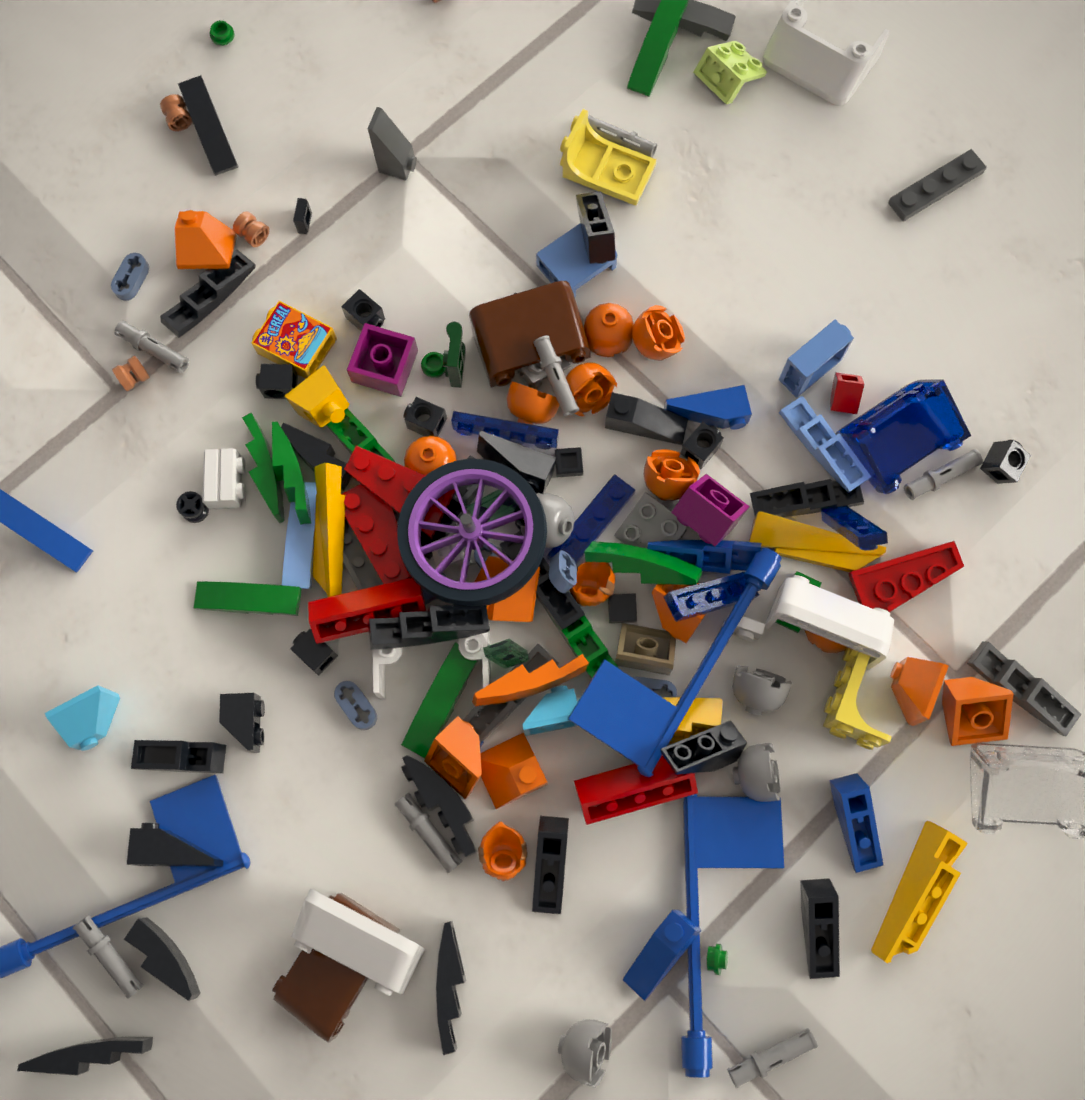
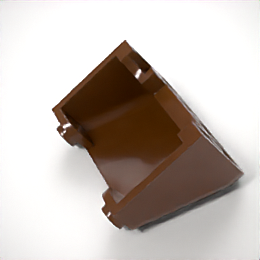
[469,281,591,388]
[272,893,400,1043]

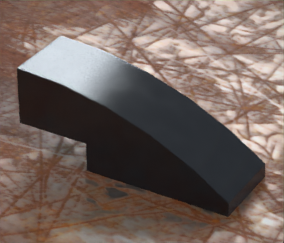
[281,423,351,491]
[131,740,226,773]
[124,917,200,1001]

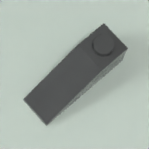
[367,107,417,180]

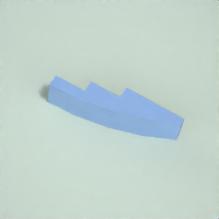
[779,396,871,493]
[282,482,317,589]

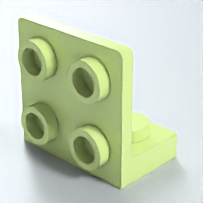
[693,41,767,105]

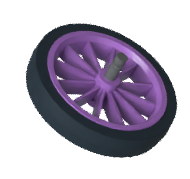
[397,459,547,606]

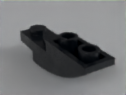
[401,755,477,857]

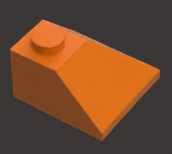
[175,210,237,269]
[474,556,540,622]
[652,583,718,643]
[890,657,949,726]
[942,677,1014,746]
[424,716,482,800]
[480,733,548,809]

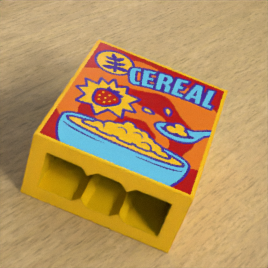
[251,301,337,379]

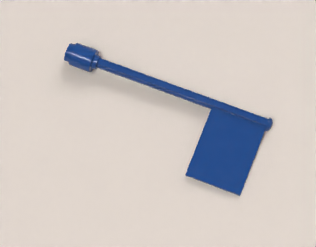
[568,548,782,777]
[0,775,250,978]
[681,794,784,1078]

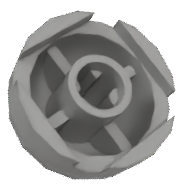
[521,493,574,548]
[732,666,792,716]
[733,743,780,802]
[558,1019,612,1087]

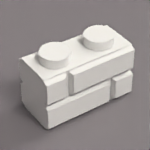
[203,448,246,509]

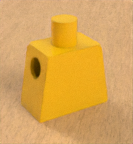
[285,365,349,428]

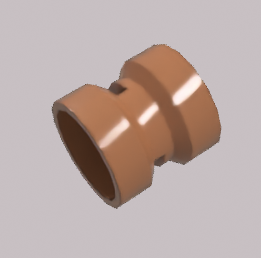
[160,94,192,131]
[233,211,269,247]
[112,355,150,391]

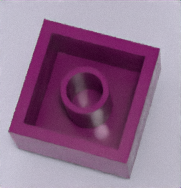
[347,323,418,397]
[671,474,750,546]

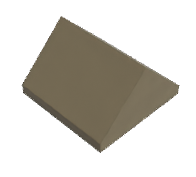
[615,623,676,675]

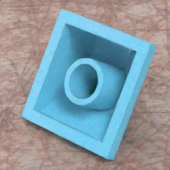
[45,685,120,751]
[523,686,577,736]

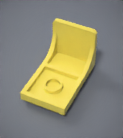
[560,109,657,206]
[823,647,892,750]

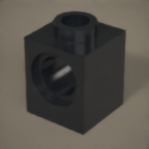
[341,289,385,331]
[256,364,298,399]
[403,397,447,437]
[680,421,724,470]
[980,440,1031,484]
[290,629,338,676]

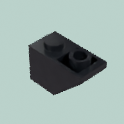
[219,693,265,753]

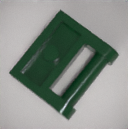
[443,321,466,388]

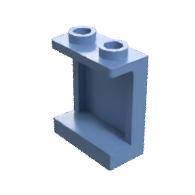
[536,223,618,297]

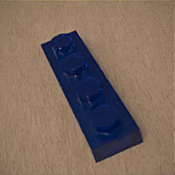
[451,411,559,450]
[547,474,636,565]
[821,506,888,550]
[663,572,759,622]

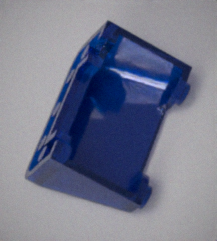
[835,379,971,494]

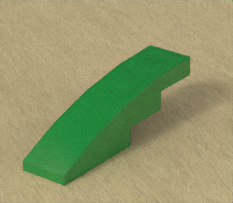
[627,0,688,97]
[326,408,395,462]
[242,413,284,523]
[272,421,311,525]
[584,541,702,585]
[193,581,302,616]
[544,608,620,679]
[401,642,479,758]

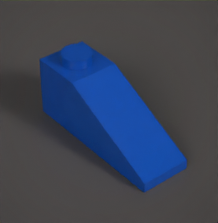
[664,385,752,430]
[829,773,884,873]
[622,910,702,1001]

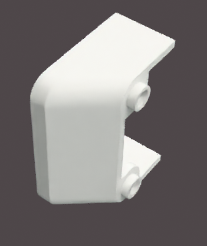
[763,0,890,106]
[765,575,894,670]
[373,632,491,699]
[291,889,425,996]

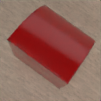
[830,372,865,414]

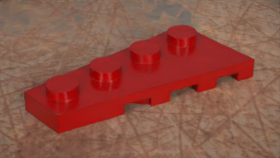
[344,446,455,539]
[342,484,412,584]
[848,541,964,612]

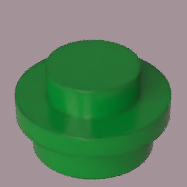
[210,20,235,45]
[421,352,445,378]
[707,944,728,975]

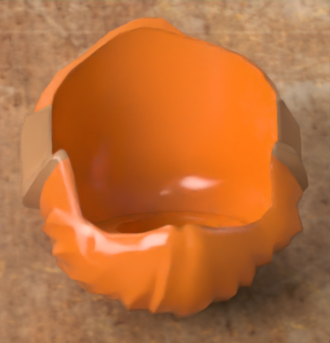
[569,562,616,607]
[478,821,528,881]

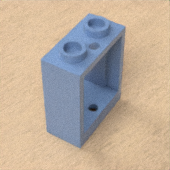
[779,319,854,398]

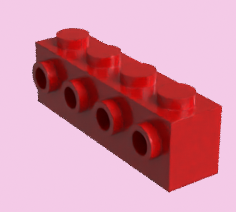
[308,578,426,644]
[574,756,698,825]

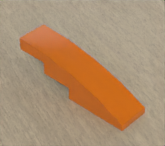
[472,654,589,706]

